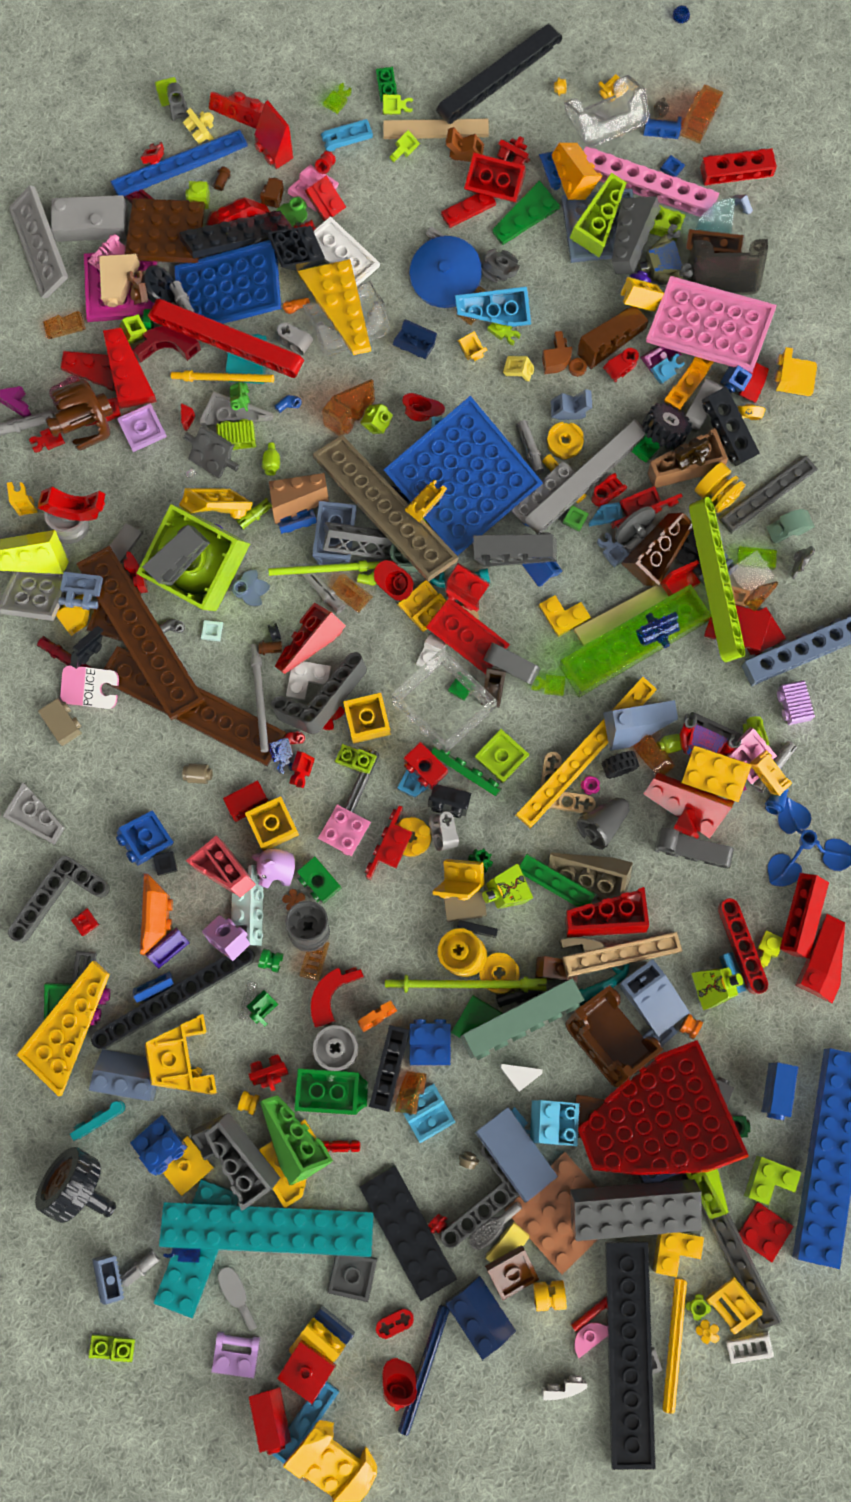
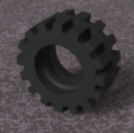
[601,751,640,779]

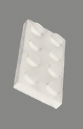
[314,217,380,286]

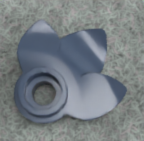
[232,570,270,606]

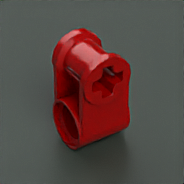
[603,348,639,382]
[591,473,627,507]

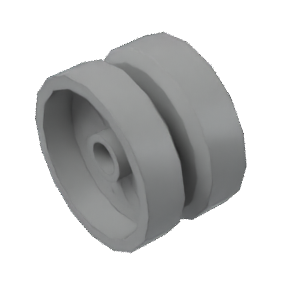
[44,512,90,544]
[313,1025,359,1071]

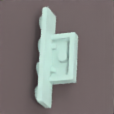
[231,865,264,946]

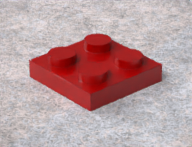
[738,1202,794,1263]

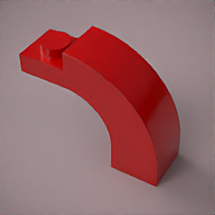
[37,486,106,521]
[311,967,364,1028]

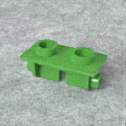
[230,381,250,412]

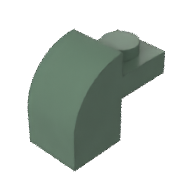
[767,509,815,544]

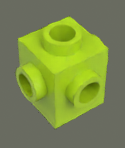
[360,403,393,434]

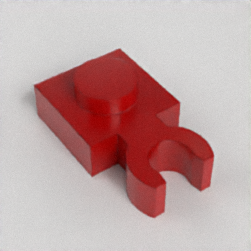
[141,142,164,165]
[29,428,65,453]
[289,751,315,788]

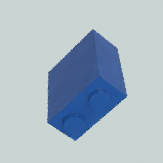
[761,1062,798,1120]

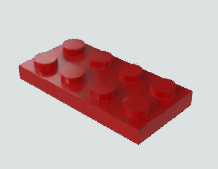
[426,598,510,675]

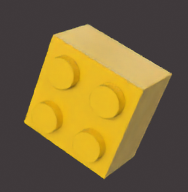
[343,693,391,744]
[245,796,299,851]

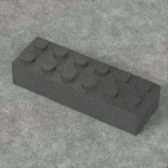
[570,1179,701,1241]

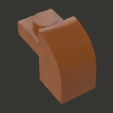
[446,127,484,162]
[542,331,572,374]

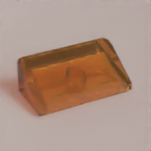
[330,574,373,613]
[744,581,778,611]

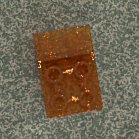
[322,379,375,436]

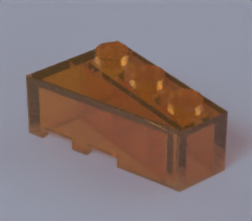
[681,84,724,144]

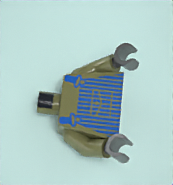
[638,224,693,284]

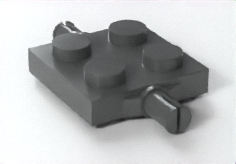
[183,426,240,478]

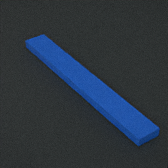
[111,130,248,197]

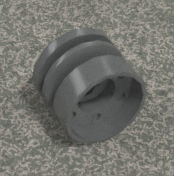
[285,901,330,952]

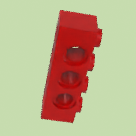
[700,148,777,186]

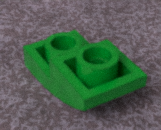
[376,67,397,102]

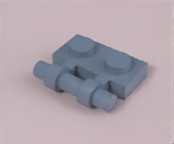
[58,572,103,610]

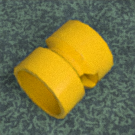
[533,1280,566,1312]

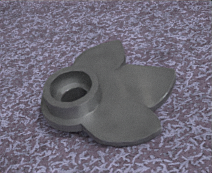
[791,546,815,579]

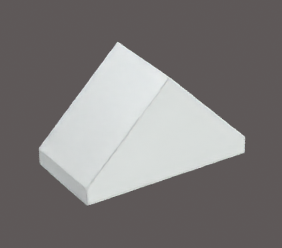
[500,1064,543,1092]

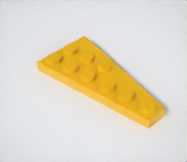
[17,961,110,1097]

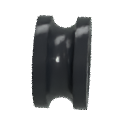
[267,623,281,642]

